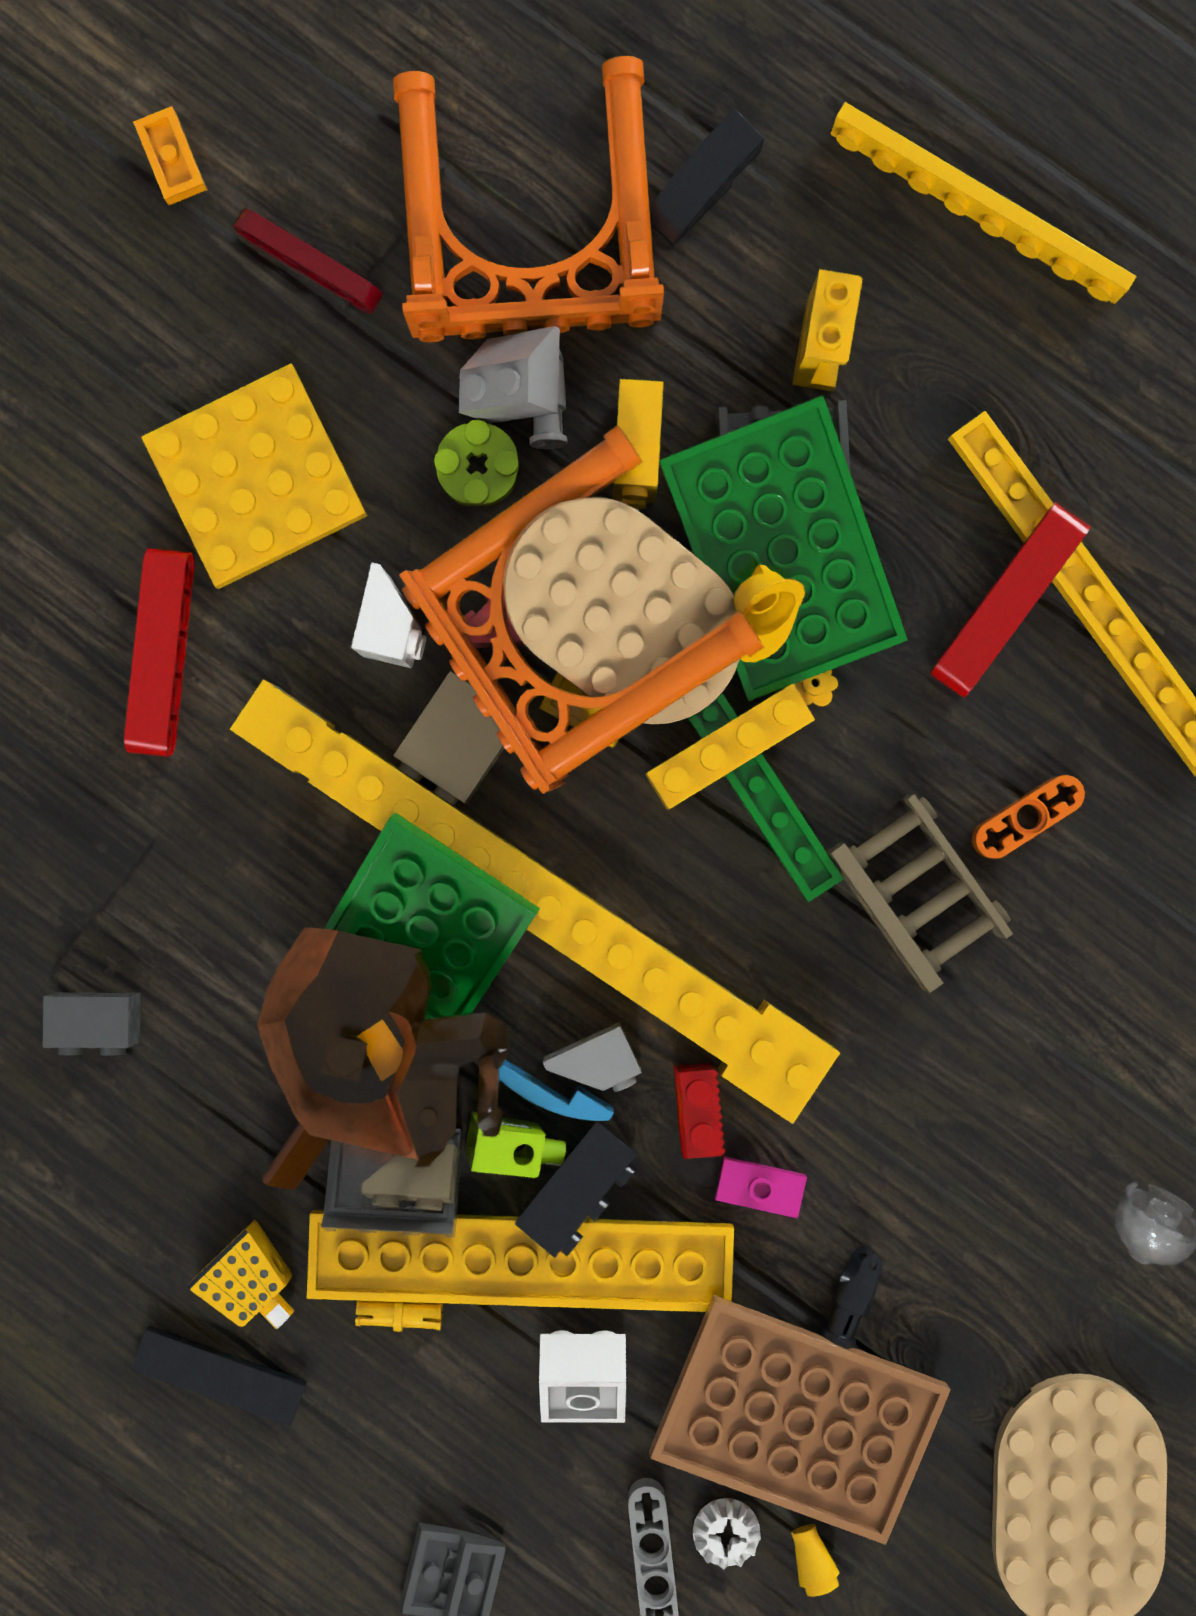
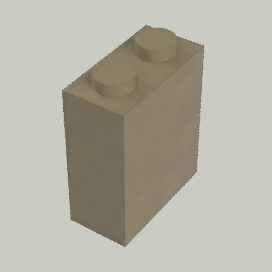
[393,671,504,806]

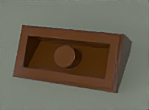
[262,1122,330,1190]

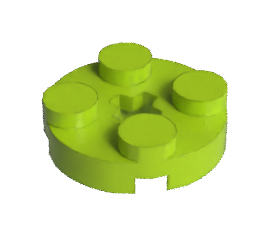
[434,420,519,507]

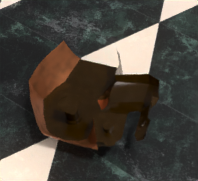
[257,928,510,1167]

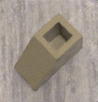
[361,1144,460,1210]

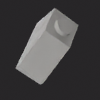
[543,1021,642,1092]

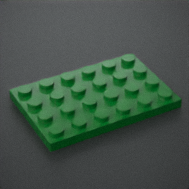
[659,396,908,701]

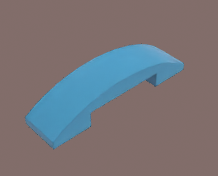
[499,1059,614,1121]

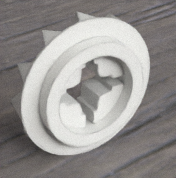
[693,1498,761,1570]

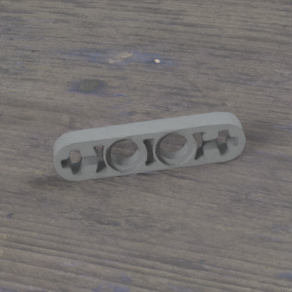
[628,1478,679,1616]

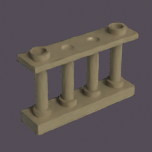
[827,794,1013,993]

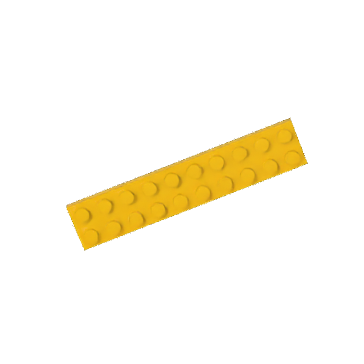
[307,1210,734,1312]

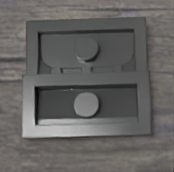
[399,1523,506,1616]

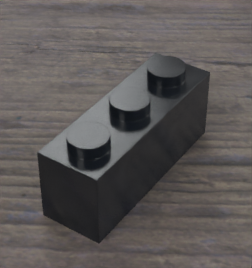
[514,1121,637,1258]

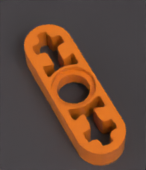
[971,775,1085,859]

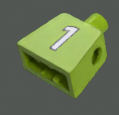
[464,1111,566,1178]

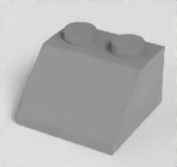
[459,326,560,424]

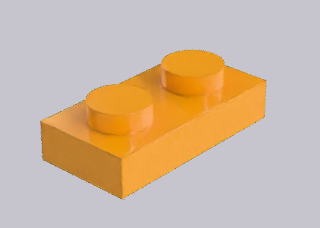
[133,106,207,205]

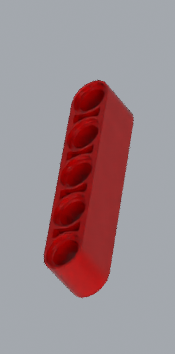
[929,502,1091,698]
[124,548,195,757]

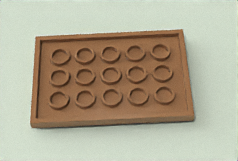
[649,1295,951,1545]

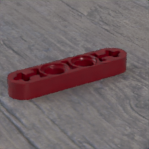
[233,208,383,314]

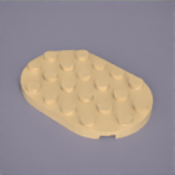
[503,497,740,724]
[992,1374,1167,1616]

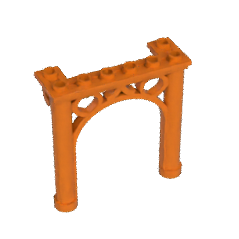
[393,56,664,342]
[399,425,765,794]

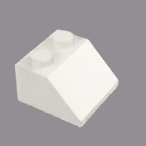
[351,563,426,668]
[539,1330,626,1422]

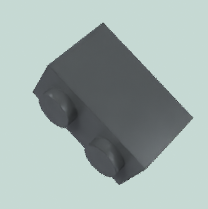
[43,992,141,1056]

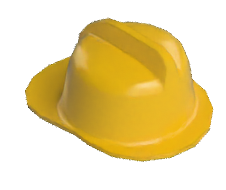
[733,565,805,662]

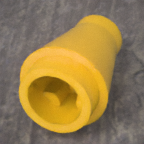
[791,1524,840,1597]

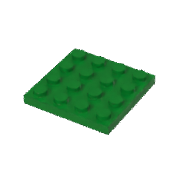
[324,812,540,1019]

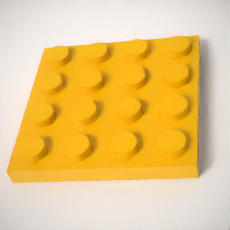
[141,363,368,589]

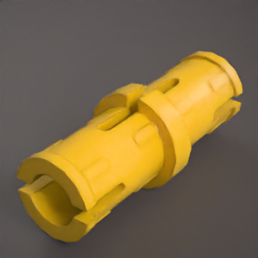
[355,1301,443,1332]

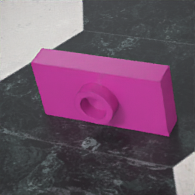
[715,1156,807,1219]

